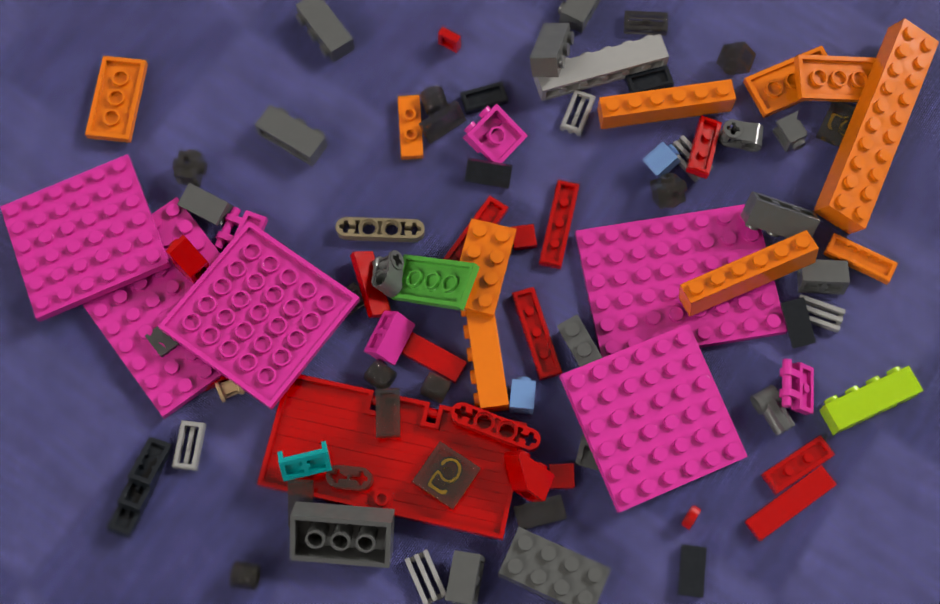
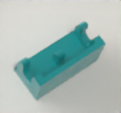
[277,440,332,481]

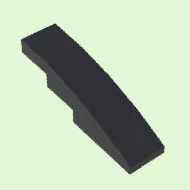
[107,436,172,539]

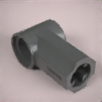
[750,385,795,436]

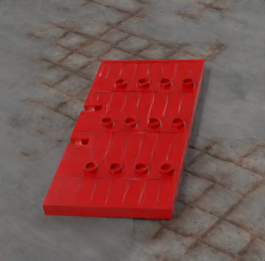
[257,374,528,541]

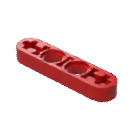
[451,402,541,452]

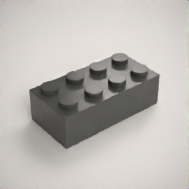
[290,501,395,568]
[498,527,611,604]

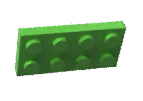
[391,254,480,311]

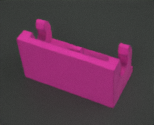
[364,310,416,365]

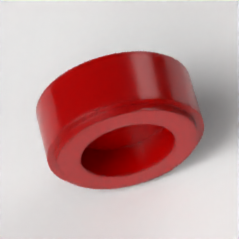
[681,505,702,530]

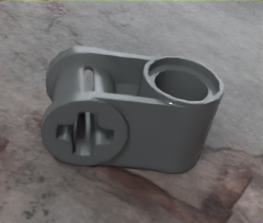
[718,119,764,152]
[371,250,404,298]

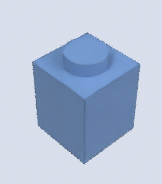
[642,141,681,180]
[509,377,536,415]

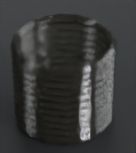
[420,85,449,116]
[364,359,397,393]
[420,371,452,404]
[230,560,261,591]

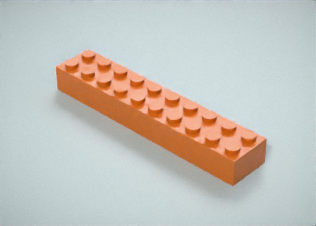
[813,18,939,234]

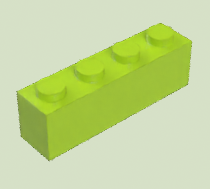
[819,366,924,436]

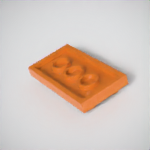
[743,45,828,118]
[794,54,877,102]
[85,56,148,143]
[460,218,516,318]

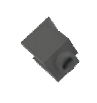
[772,111,808,152]

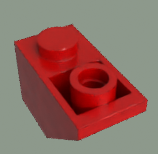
[166,235,210,284]
[504,450,555,502]

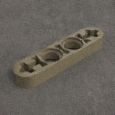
[335,217,425,242]

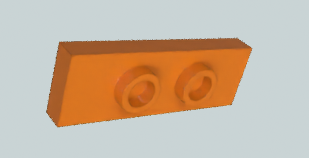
[398,95,424,160]
[823,233,898,285]

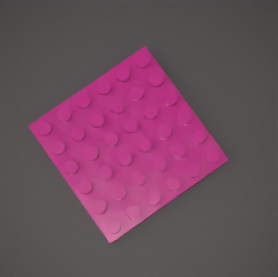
[0,154,172,322]
[158,221,360,410]
[559,323,748,513]

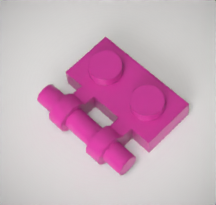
[214,206,268,251]
[779,359,814,415]

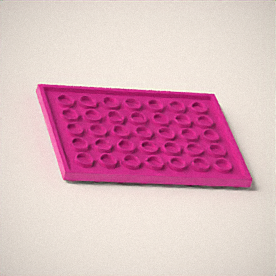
[82,197,223,419]
[575,204,787,357]

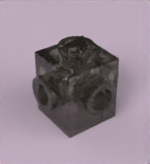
[716,41,756,75]
[173,149,208,187]
[649,173,687,209]

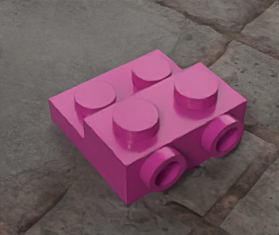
[462,104,528,163]

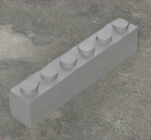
[534,34,669,101]

